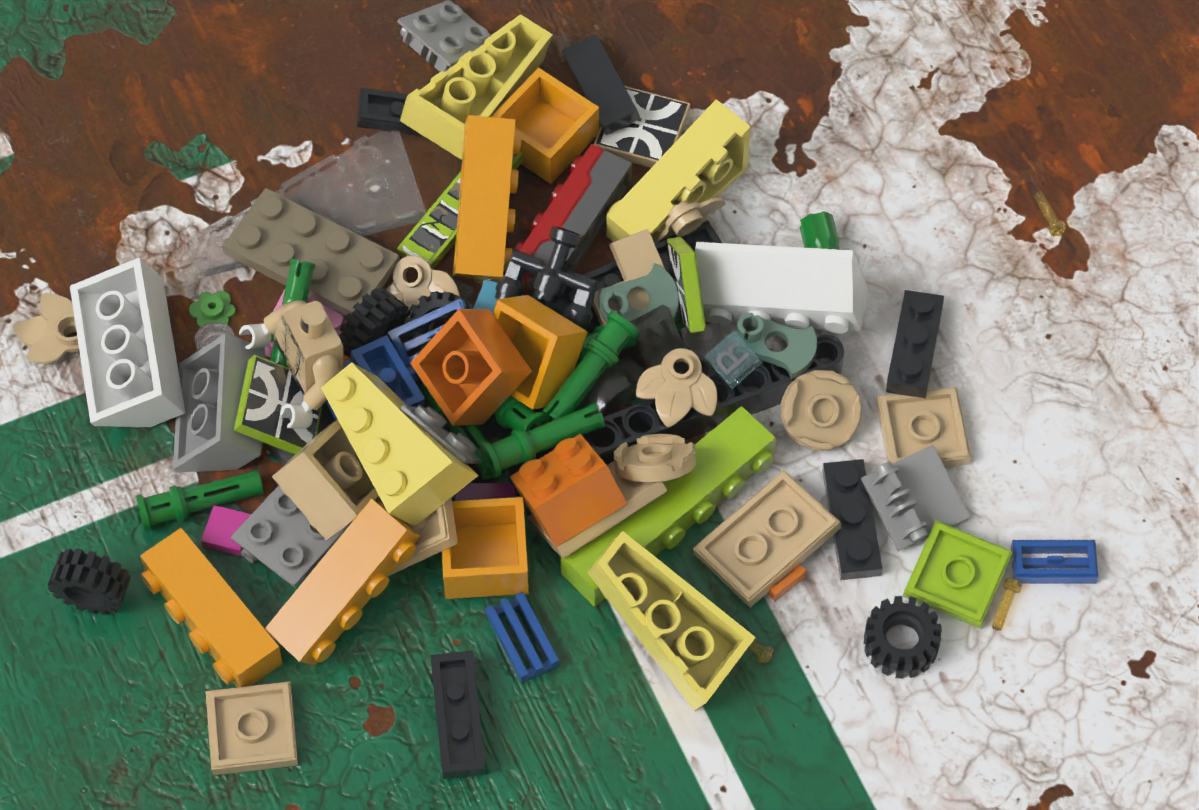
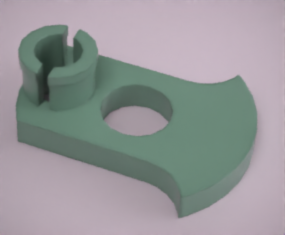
[598,263,679,323]
[736,313,817,379]

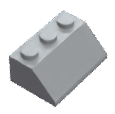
[173,333,265,472]

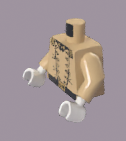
[239,300,343,429]

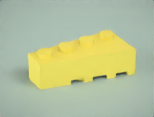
[606,99,751,244]

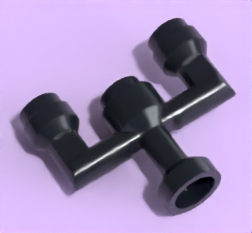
[494,226,599,330]

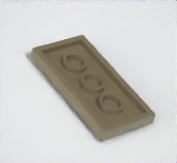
[222,188,400,316]

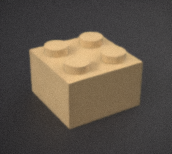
[272,419,379,541]

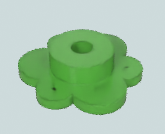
[189,291,236,331]

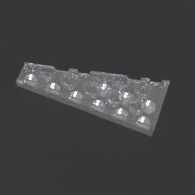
[187,130,426,279]

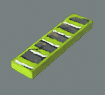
[397,152,523,270]

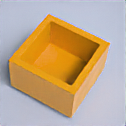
[491,67,599,184]
[493,295,587,410]
[442,497,529,599]

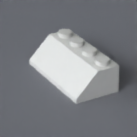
[695,242,868,334]
[70,257,185,427]

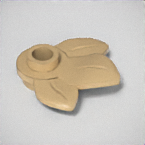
[657,197,726,242]
[386,255,460,331]
[13,293,79,364]
[636,348,717,428]

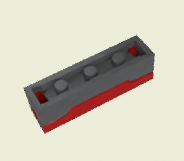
[514,144,632,290]

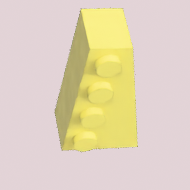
[400,14,553,160]
[321,362,478,526]
[587,531,756,711]

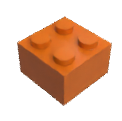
[410,309,532,426]
[510,434,628,547]

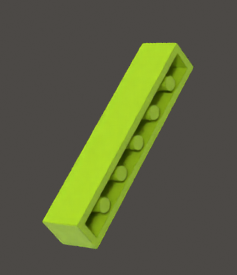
[561,406,776,607]

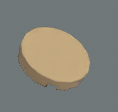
[781,370,862,451]
[614,434,697,483]

